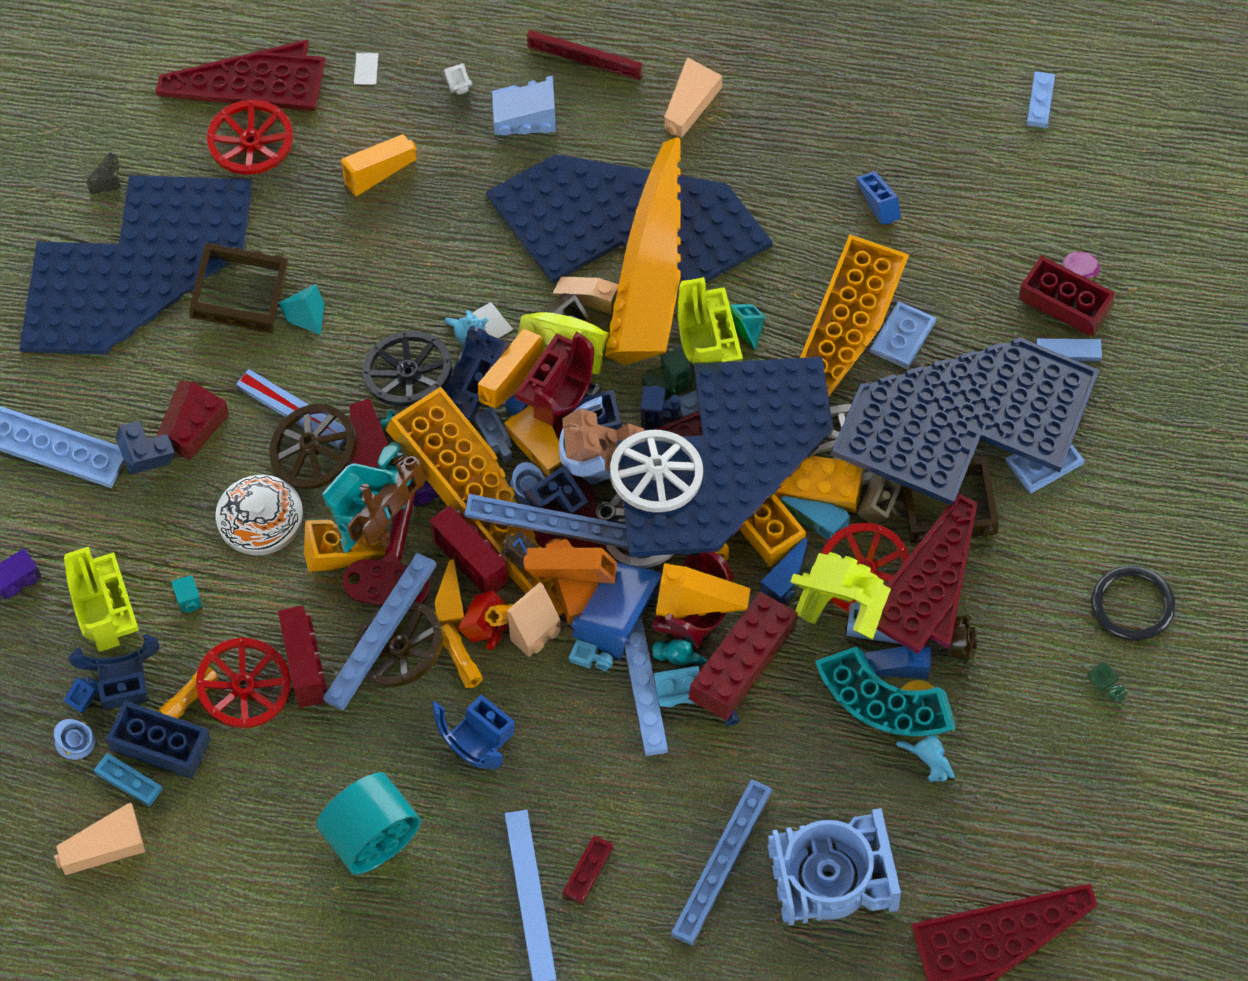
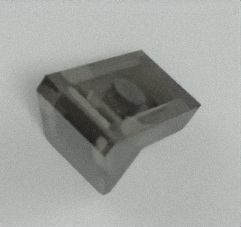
[86,152,121,194]

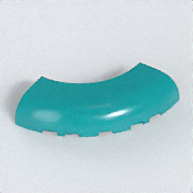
[815,646,955,736]

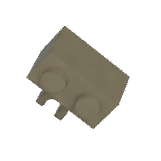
[857,475,905,524]

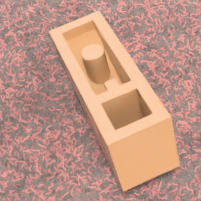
[553,277,618,314]

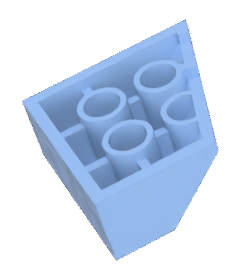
[492,76,556,135]

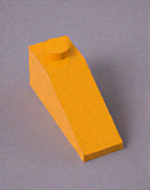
[433,559,464,629]

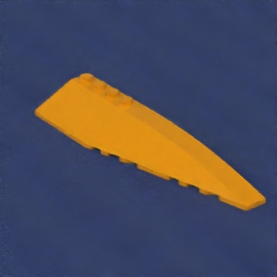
[605,137,680,366]
[800,234,909,397]
[386,387,564,616]

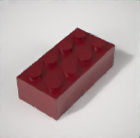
[1018,256,1115,337]
[430,505,508,593]
[277,605,327,708]

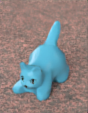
[445,310,489,347]
[896,735,955,782]

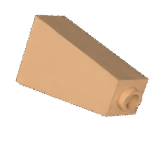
[665,58,722,138]
[54,803,145,875]

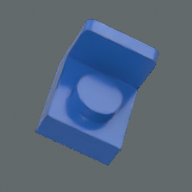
[64,677,100,713]

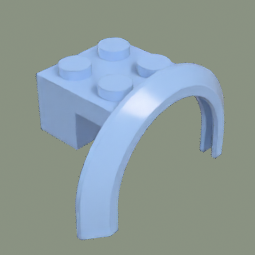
[559,396,610,485]

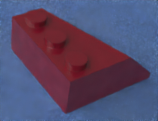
[156,381,229,460]

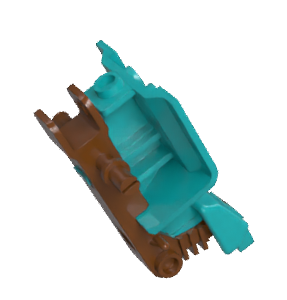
[322,442,425,553]

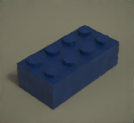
[106,701,211,779]

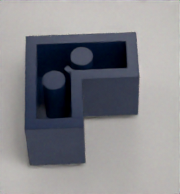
[115,421,175,475]
[523,465,589,514]

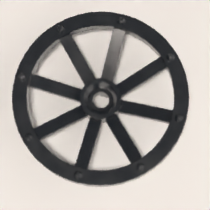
[363,331,452,407]

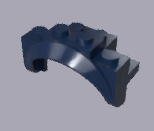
[443,325,510,421]

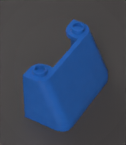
[571,562,662,660]

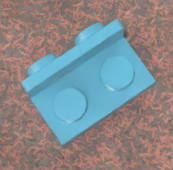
[654,666,699,707]

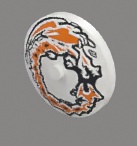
[216,475,303,555]

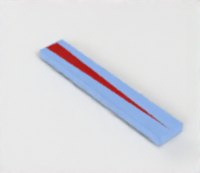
[236,369,347,449]

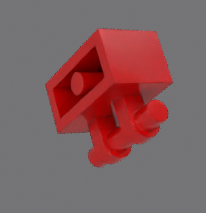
[458,591,509,650]

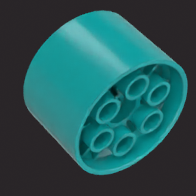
[316,772,421,875]

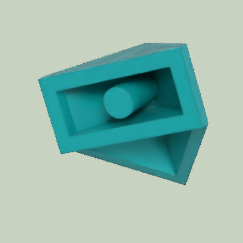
[278,284,324,335]
[730,304,766,351]

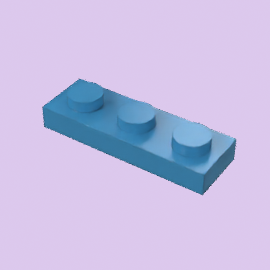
[94,753,163,807]

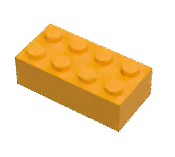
[774,456,865,513]
[739,494,806,567]

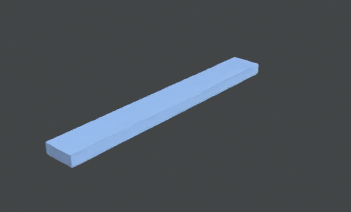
[505,810,557,981]

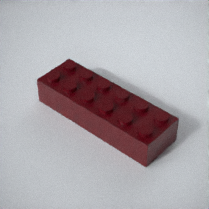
[688,592,798,721]

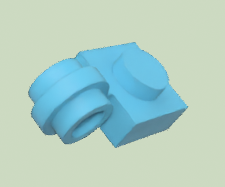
[569,639,613,671]

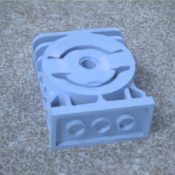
[768,808,901,926]

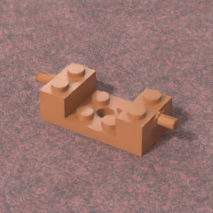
[562,408,644,471]

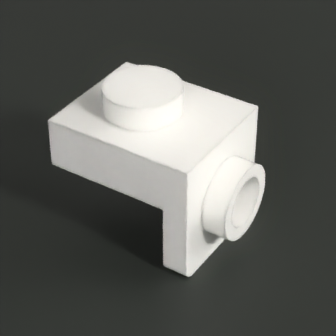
[444,63,472,95]

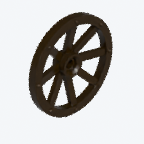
[269,404,357,489]
[354,602,444,687]

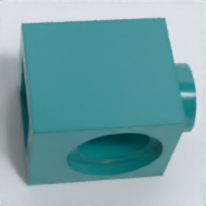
[171,575,202,613]

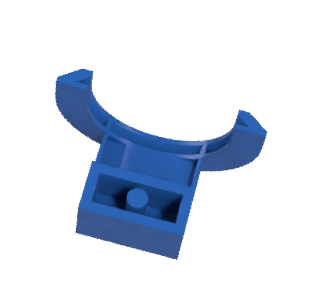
[433,695,515,770]

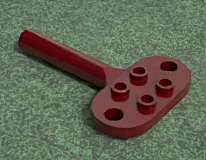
[343,492,430,607]

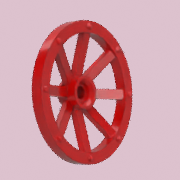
[207,100,293,175]
[821,523,909,613]
[196,638,291,728]

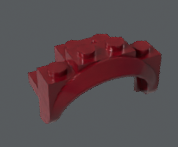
[515,331,595,426]
[652,552,734,649]

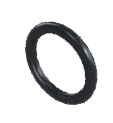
[1091,566,1175,641]

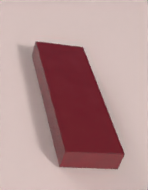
[562,835,614,905]

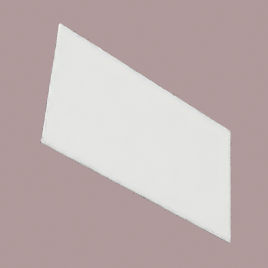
[354,53,378,84]
[472,302,513,338]

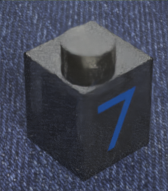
[500,531,539,571]

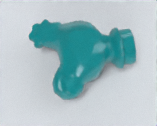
[653,639,707,666]

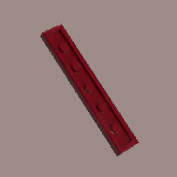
[527,30,643,80]

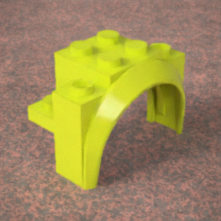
[677,277,743,366]
[64,547,139,652]
[790,552,891,640]

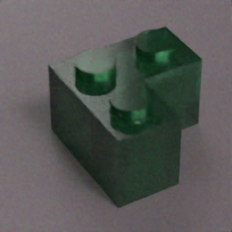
[642,347,692,399]

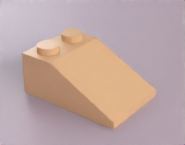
[507,582,561,657]

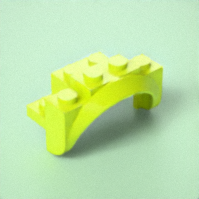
[517,312,609,374]

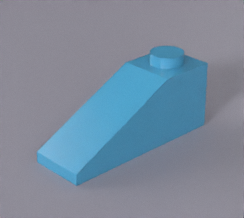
[781,496,850,541]

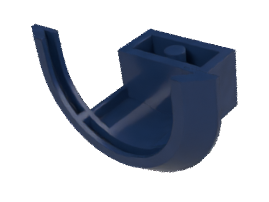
[68,634,160,711]

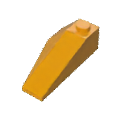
[304,520,389,572]
[656,563,751,618]

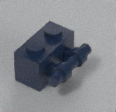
[641,386,681,431]

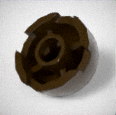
[940,614,977,660]

